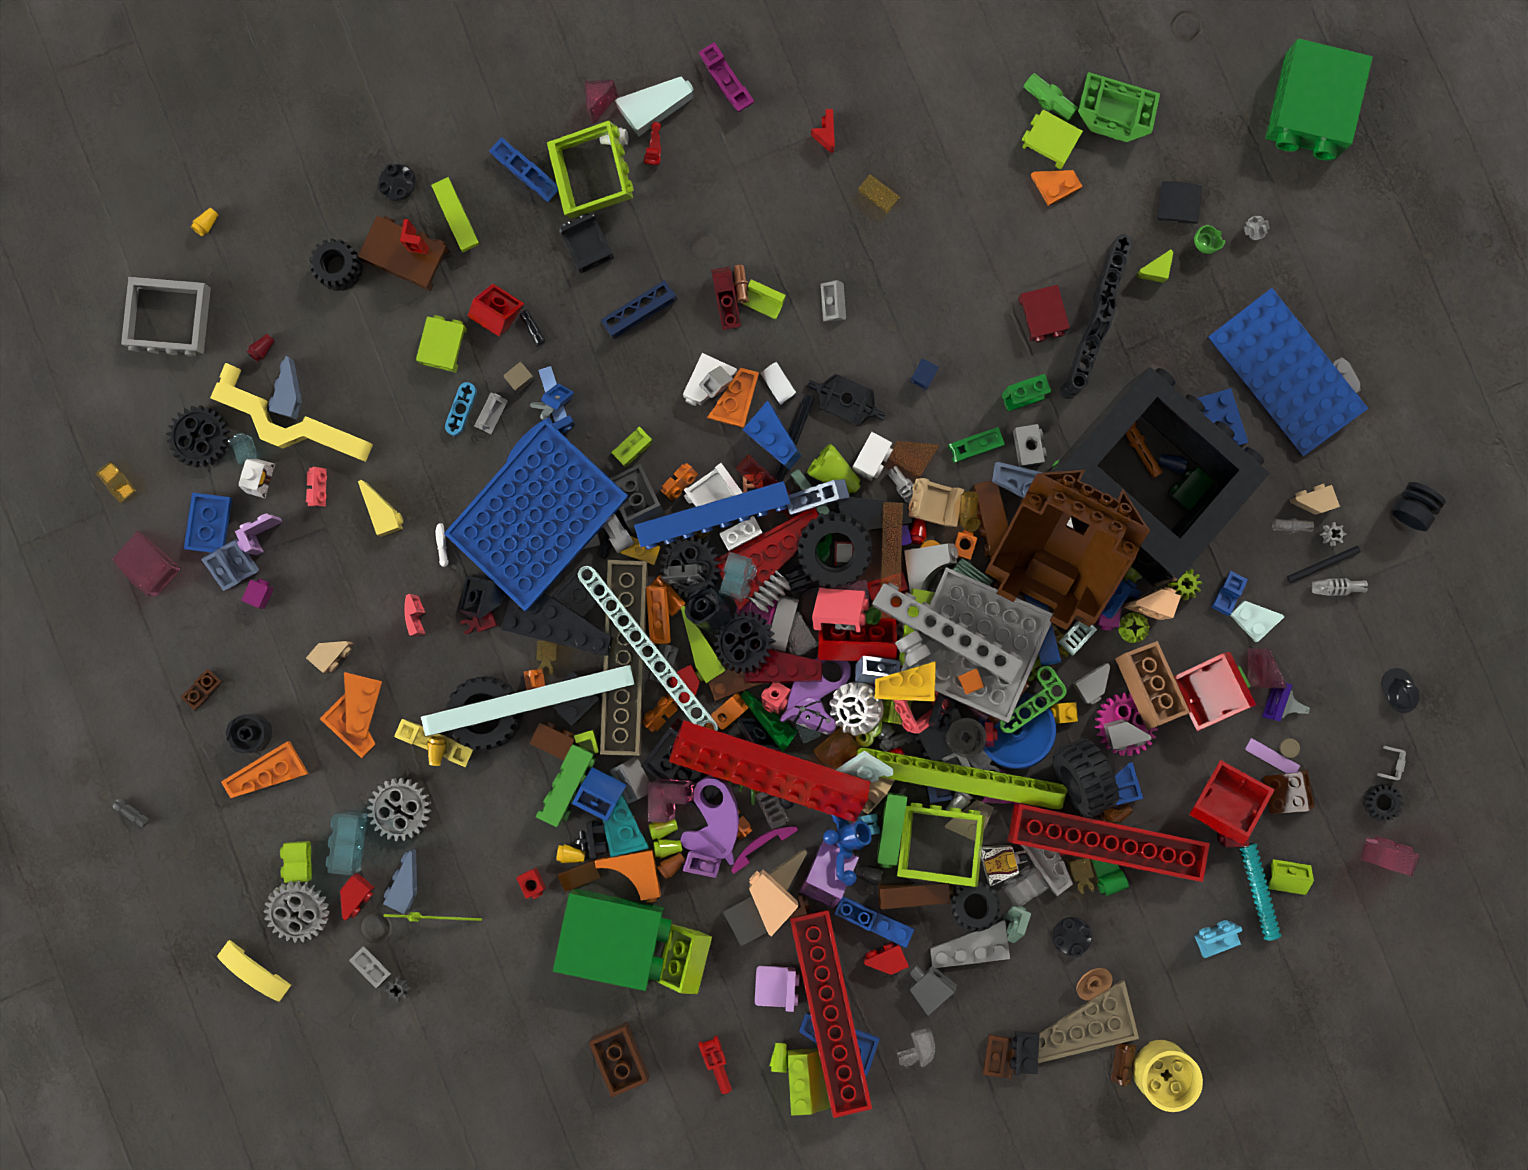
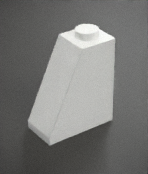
[683,353,737,406]

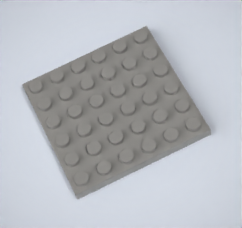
[900,567,1052,723]

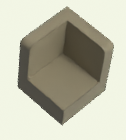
[504,361,535,394]

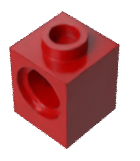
[516,867,546,899]

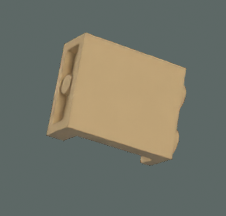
[908,478,964,527]

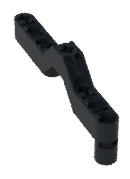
[1060,234,1132,399]

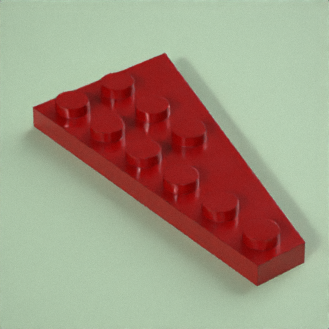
[716,508,819,611]

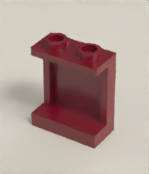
[1018,284,1070,343]

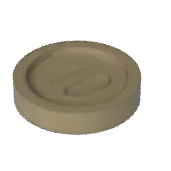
[1279,738,1300,758]

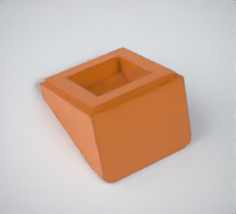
[958,668,984,695]

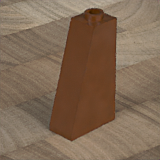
[878,881,953,909]

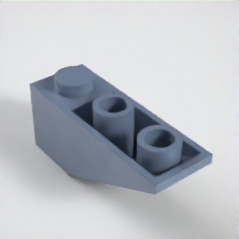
[269,356,302,420]
[383,849,417,914]

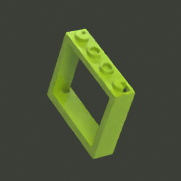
[547,121,634,219]
[897,803,985,887]

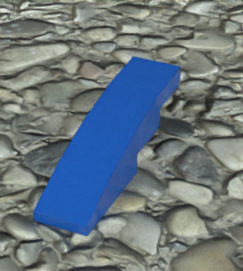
[489,137,558,202]

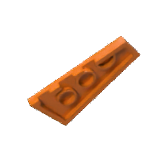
[221,741,309,798]

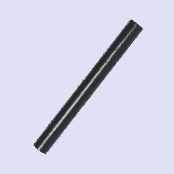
[1287,546,1361,583]

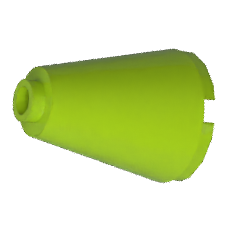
[807,444,861,494]

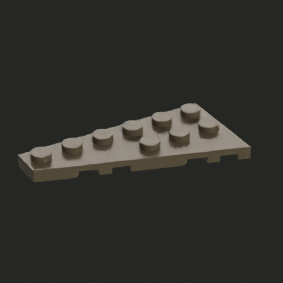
[1038,980,1139,1063]

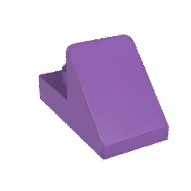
[683,851,722,878]

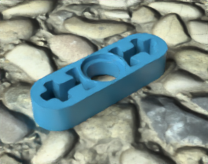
[445,382,477,436]

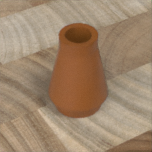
[657,852,686,880]

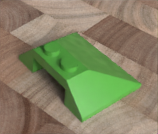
[1078,72,1160,142]

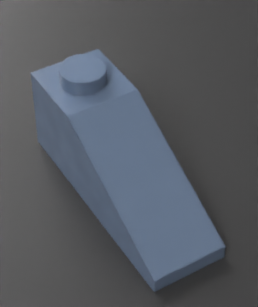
[787,479,850,515]

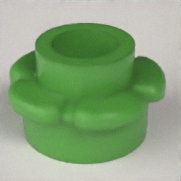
[864,606,882,625]

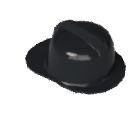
[1382,668,1420,713]

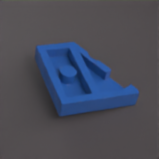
[1115,762,1143,806]

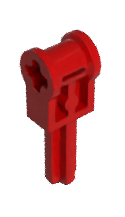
[698,1035,732,1094]

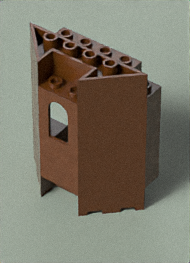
[985,470,1150,630]

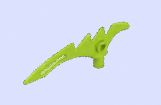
[383,912,482,922]

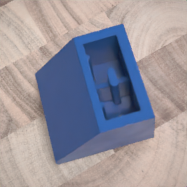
[572,767,627,821]

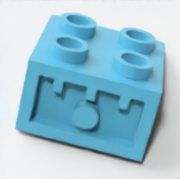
[1194,920,1243,958]

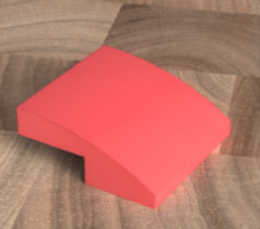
[405,594,426,637]

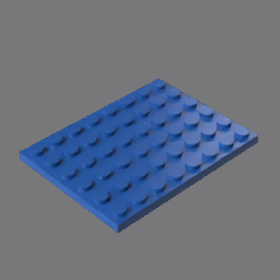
[444,419,629,612]

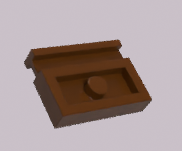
[983,1034,1014,1080]

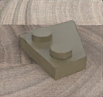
[944,799,994,841]

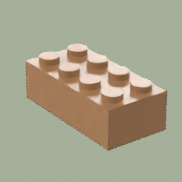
[1115,641,1190,730]

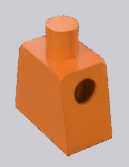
[706,692,749,730]

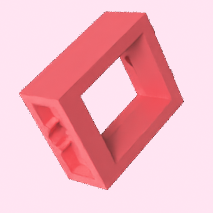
[893,691,948,734]

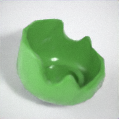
[1194,225,1225,254]

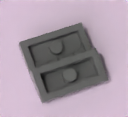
[723,895,767,946]

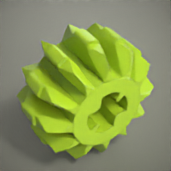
[1168,569,1202,600]

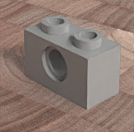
[1013,424,1047,467]

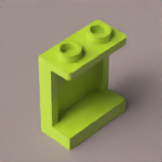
[1022,110,1083,169]
[416,315,467,373]

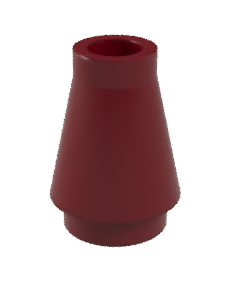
[246,334,275,362]

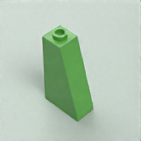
[876,792,907,868]

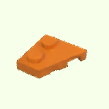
[1031,170,1082,206]

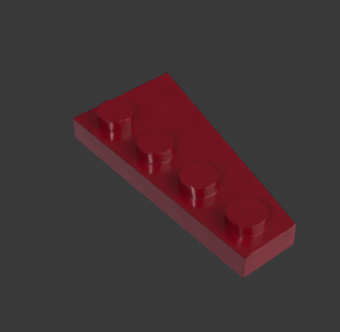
[744,644,822,683]

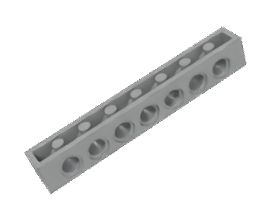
[872,583,1023,683]

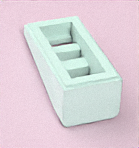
[1059,621,1097,656]

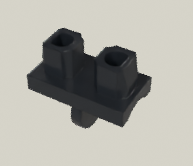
[575,821,607,858]

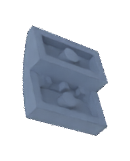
[201,538,259,591]

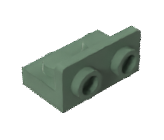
[1002,906,1031,943]

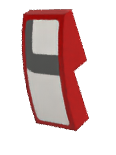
[834,542,854,566]

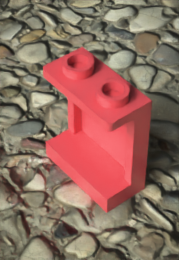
[812,588,869,632]

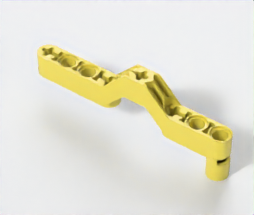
[210,363,373,462]

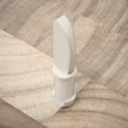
[436,523,449,567]

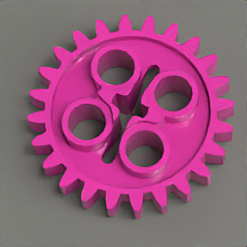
[1094,693,1158,756]

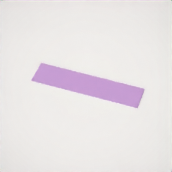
[1245,738,1300,773]

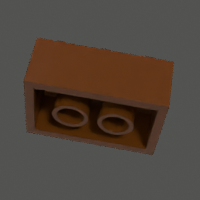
[589,1022,649,1098]

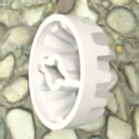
[829,682,883,736]

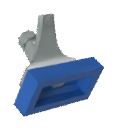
[530,383,574,420]

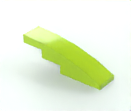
[431,177,480,252]

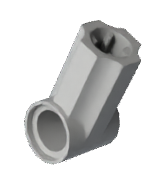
[603,514,634,553]

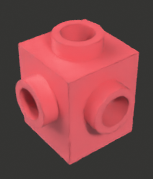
[761,683,791,715]

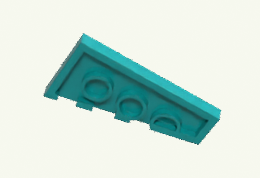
[602,777,649,857]

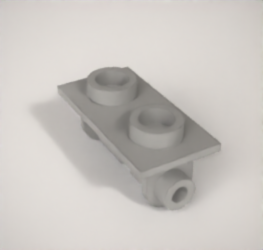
[474,393,508,435]

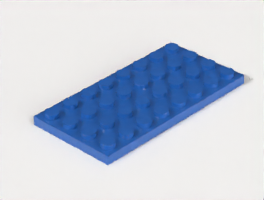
[1208,288,1368,456]

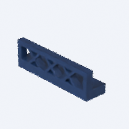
[601,280,677,340]

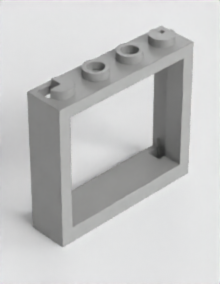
[121,277,211,356]

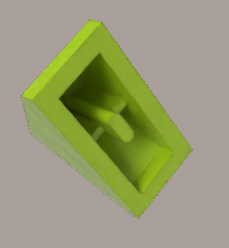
[1136,250,1173,283]

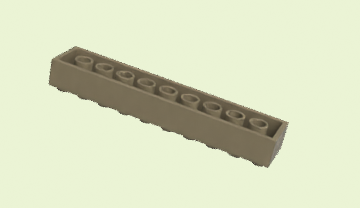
[600,560,648,756]

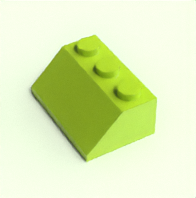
[656,924,712,994]
[788,1048,830,1116]

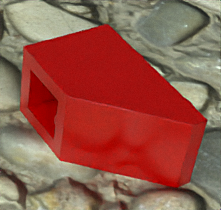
[669,665,700,703]
[340,873,375,921]
[863,941,909,975]

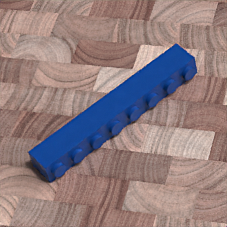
[634,481,790,550]

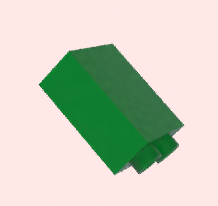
[1265,38,1373,161]
[553,888,672,991]

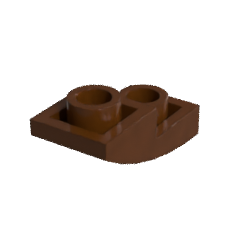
[180,669,222,711]

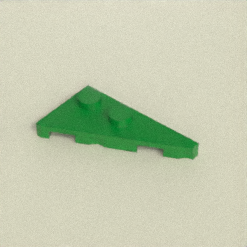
[741,690,798,752]

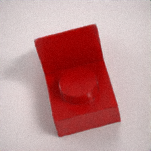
[811,109,835,153]

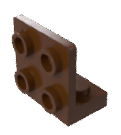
[1264,769,1315,814]

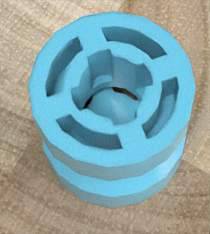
[858,814,881,835]

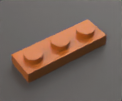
[646,586,671,644]

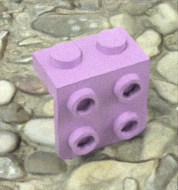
[235,514,282,556]
[755,966,799,1012]

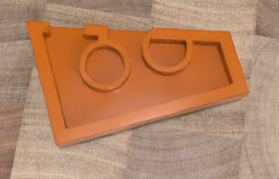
[707,368,759,428]
[344,672,382,738]
[320,694,376,759]

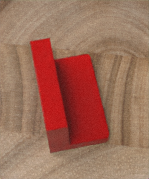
[400,219,429,255]

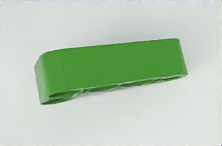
[999,666,1066,734]

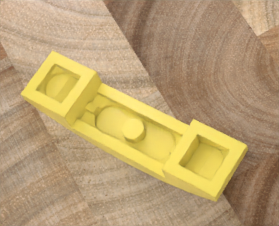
[394,719,473,767]
[217,940,292,1002]

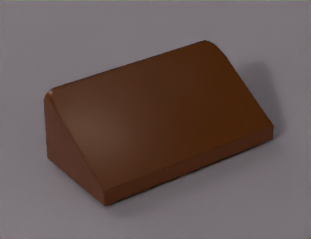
[557,859,601,892]

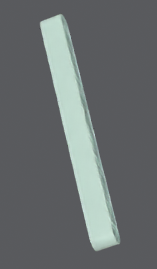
[578,566,718,731]
[421,665,635,736]

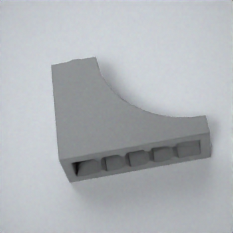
[905,543,958,594]

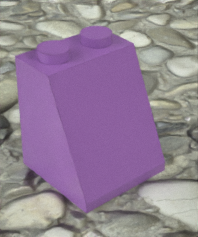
[798,841,859,908]

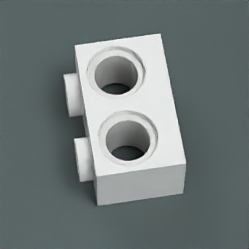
[720,516,763,552]

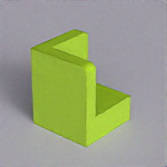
[574,729,600,754]

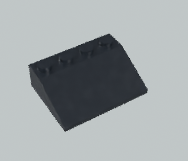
[641,718,727,814]

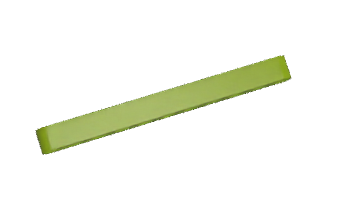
[856,748,1067,809]

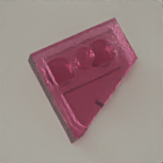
[1247,648,1287,689]

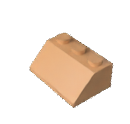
[1123,587,1181,620]

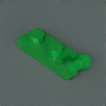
[947,427,1005,463]

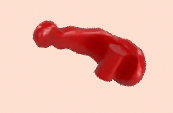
[643,122,661,165]

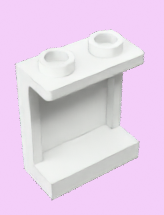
[684,463,743,507]

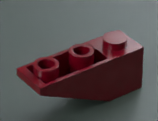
[711,266,741,330]

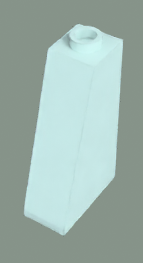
[615,76,694,137]

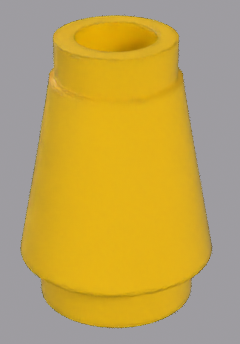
[191,208,219,236]
[427,736,447,766]
[556,844,585,863]

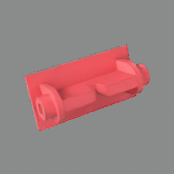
[306,467,327,507]

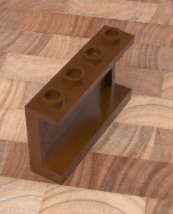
[358,216,449,292]

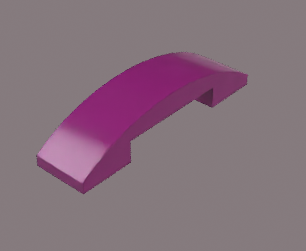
[699,42,755,112]
[731,825,798,874]

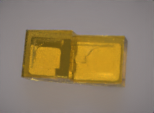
[95,461,136,503]

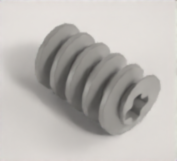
[748,570,791,613]

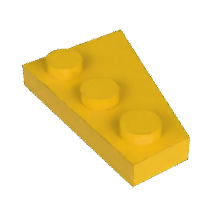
[875,661,936,701]

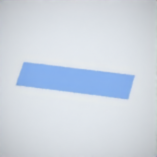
[538,366,567,421]

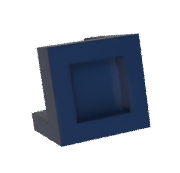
[910,359,939,390]
[926,786,953,803]

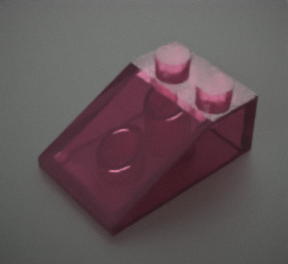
[112,531,181,597]

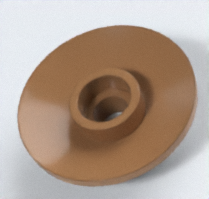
[1076,968,1113,1001]

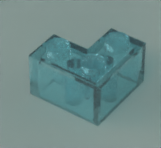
[719,552,757,602]

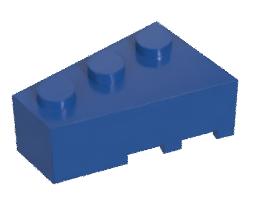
[743,400,802,470]

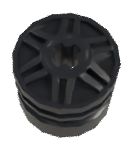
[1391,482,1446,532]

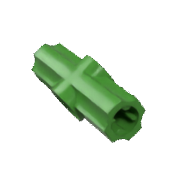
[1023,73,1078,122]

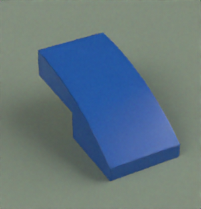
[1211,571,1248,616]

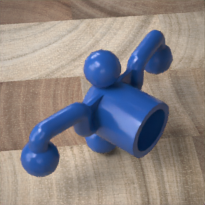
[823,815,871,886]

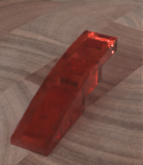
[735,454,799,519]

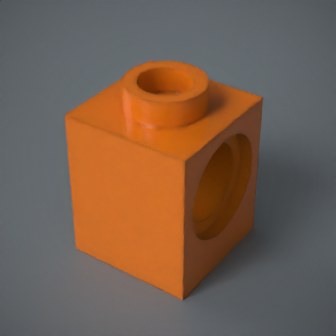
[954,530,977,561]

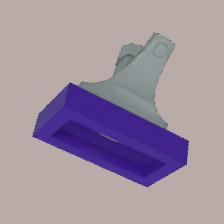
[1262,680,1310,722]

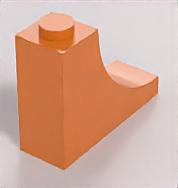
[595,849,661,903]

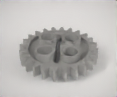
[367,778,432,841]
[264,880,330,943]

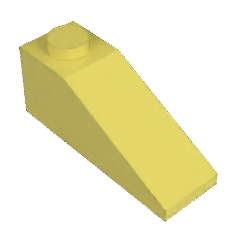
[358,480,404,537]

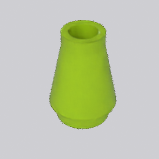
[648,819,678,840]
[653,839,682,859]
[769,1043,789,1073]

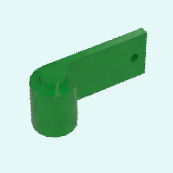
[1091,859,1129,896]

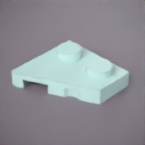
[1230,601,1284,642]

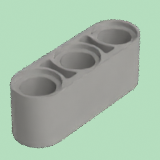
[770,595,799,652]

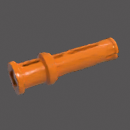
[1125,422,1163,478]

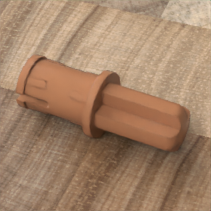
[733,265,749,303]

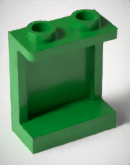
[1001,374,1051,412]

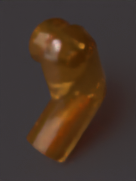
[1104,804,1134,823]

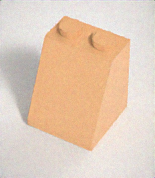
[749,870,798,936]

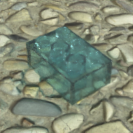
[326,810,368,875]

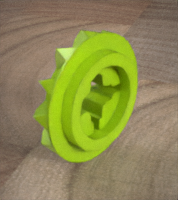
[1118,612,1150,643]

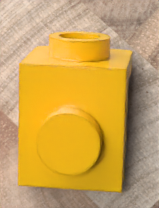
[1049,702,1078,723]

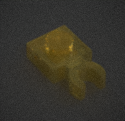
[536,641,557,675]
[1069,858,1094,894]

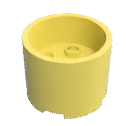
[1132,1040,1203,1112]

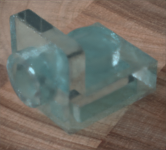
[228,433,258,464]
[795,723,821,744]

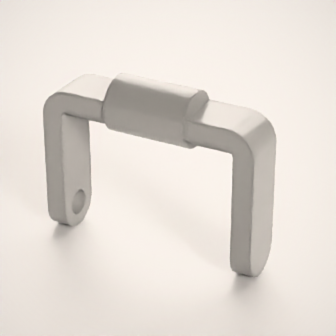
[1377,746,1406,780]

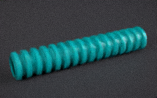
[1239,843,1282,941]

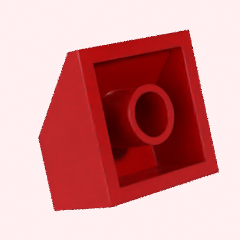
[468,284,524,336]

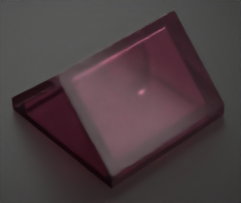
[585,79,618,124]

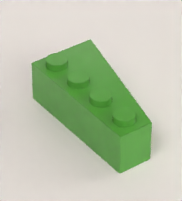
[536,743,596,827]

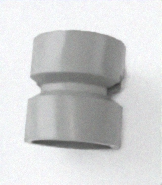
[895,630,931,667]

